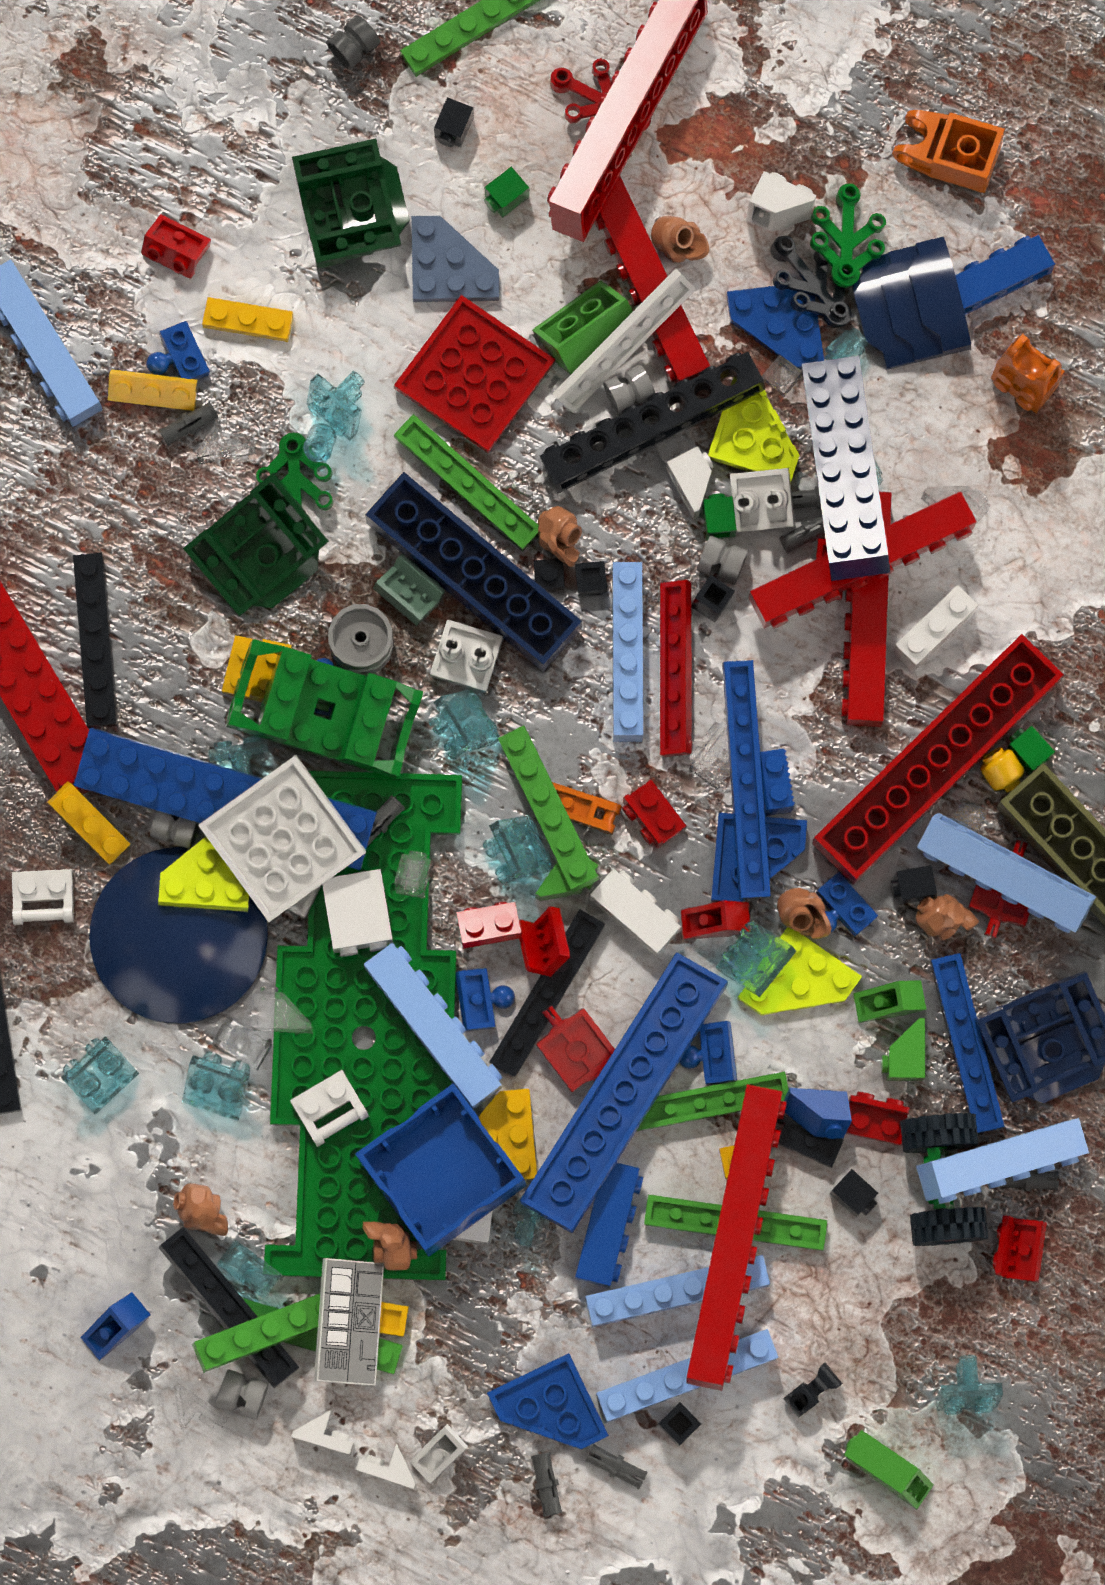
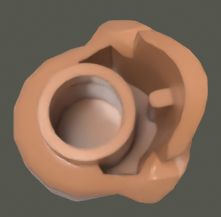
[651,216,709,263]
[538,506,582,567]
[777,888,831,939]
[916,894,979,940]
[173,1183,228,1236]
[362,1221,417,1270]

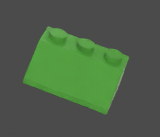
[532,280,633,375]

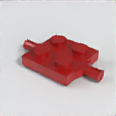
[968,840,1030,939]
[535,1005,615,1092]

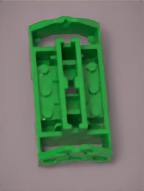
[225,639,423,779]

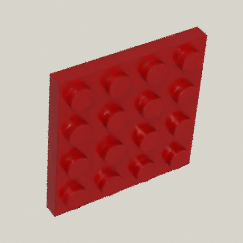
[394,295,556,453]

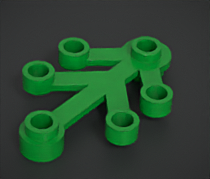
[810,184,886,287]
[256,433,334,510]

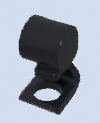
[783,1362,843,1418]

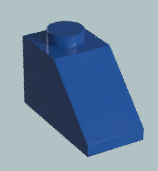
[784,1088,852,1139]
[80,1292,151,1361]

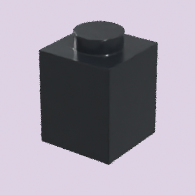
[434,97,474,148]
[691,575,735,623]
[890,865,937,905]
[829,1169,878,1218]
[657,1402,701,1447]

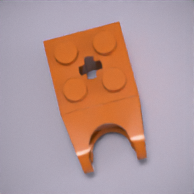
[892,110,1005,193]
[991,333,1065,413]

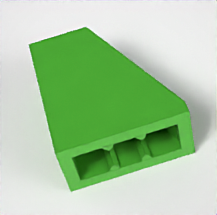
[844,1430,934,1510]

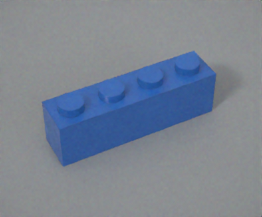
[955,235,1055,315]
[575,1163,644,1288]

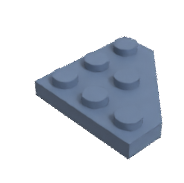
[411,216,499,302]

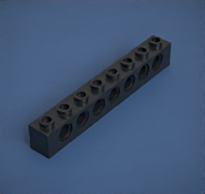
[540,352,765,494]

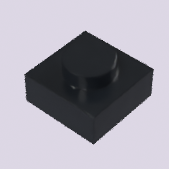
[534,559,565,591]
[575,561,607,595]

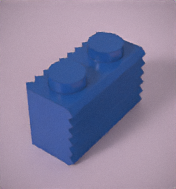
[760,749,795,816]

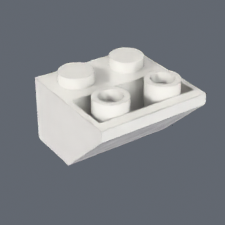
[746,171,816,232]

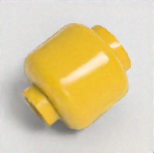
[980,747,1025,793]

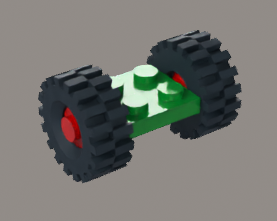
[900,1113,989,1246]

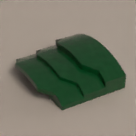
[292,138,410,269]
[183,473,329,616]

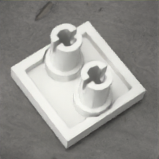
[730,468,795,532]
[430,620,503,693]

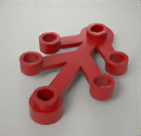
[550,58,651,131]

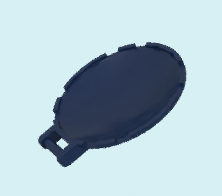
[89,847,268,1024]

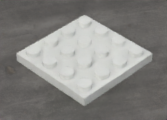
[198,755,366,922]

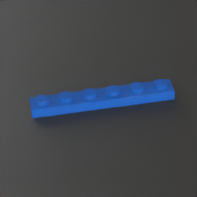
[930,953,1005,1134]

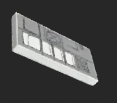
[314,1258,384,1386]

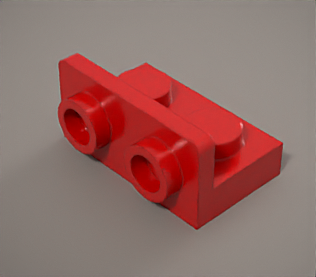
[141,214,211,279]
[622,780,687,848]
[846,1092,910,1146]

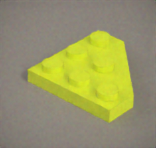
[708,377,800,482]
[158,837,249,912]
[737,927,862,1016]

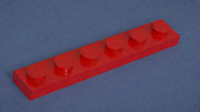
[660,579,692,757]

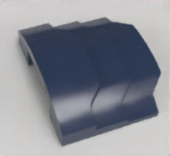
[852,236,972,370]
[975,971,1105,1103]

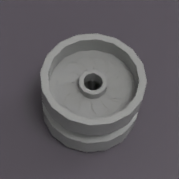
[328,604,394,675]

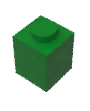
[484,166,530,218]
[702,493,737,540]
[1007,726,1055,775]

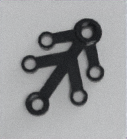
[770,236,852,328]

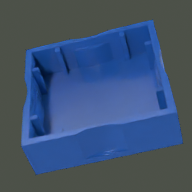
[355,1083,527,1257]

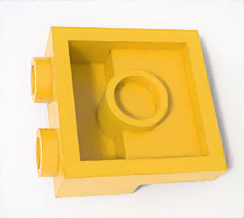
[222,635,293,702]

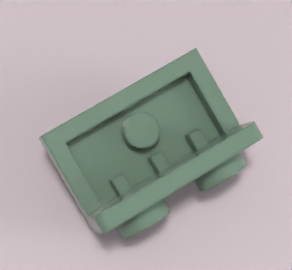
[373,554,445,626]

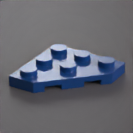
[726,286,824,370]
[711,812,807,902]
[487,1353,609,1450]

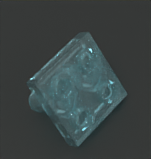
[307,371,365,441]
[429,689,500,760]
[208,736,270,775]
[483,815,553,884]
[716,921,796,997]
[61,1036,140,1115]
[182,1051,250,1121]
[936,1355,1003,1415]

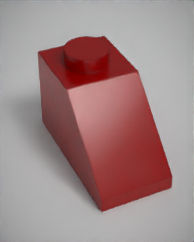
[681,900,751,940]

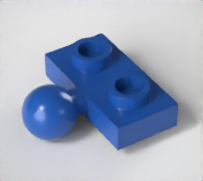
[146,321,210,380]
[815,872,878,937]
[456,968,515,1031]
[679,1021,737,1085]

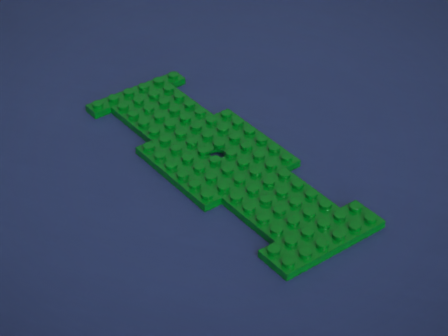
[264,770,462,1281]

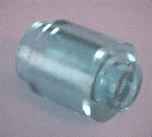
[825,328,868,360]
[303,423,337,462]

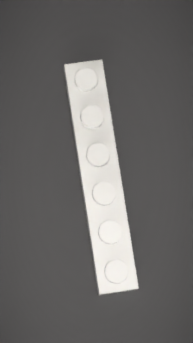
[552,269,696,413]

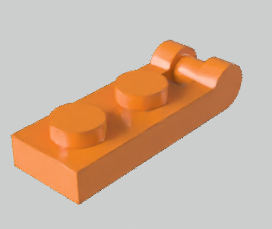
[552,782,622,835]

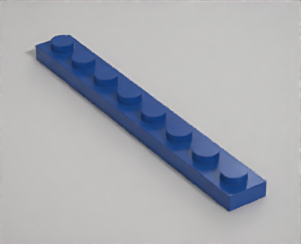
[722,660,771,899]

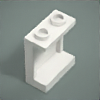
[322,869,393,957]

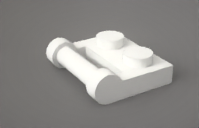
[12,869,74,925]
[290,1070,369,1147]

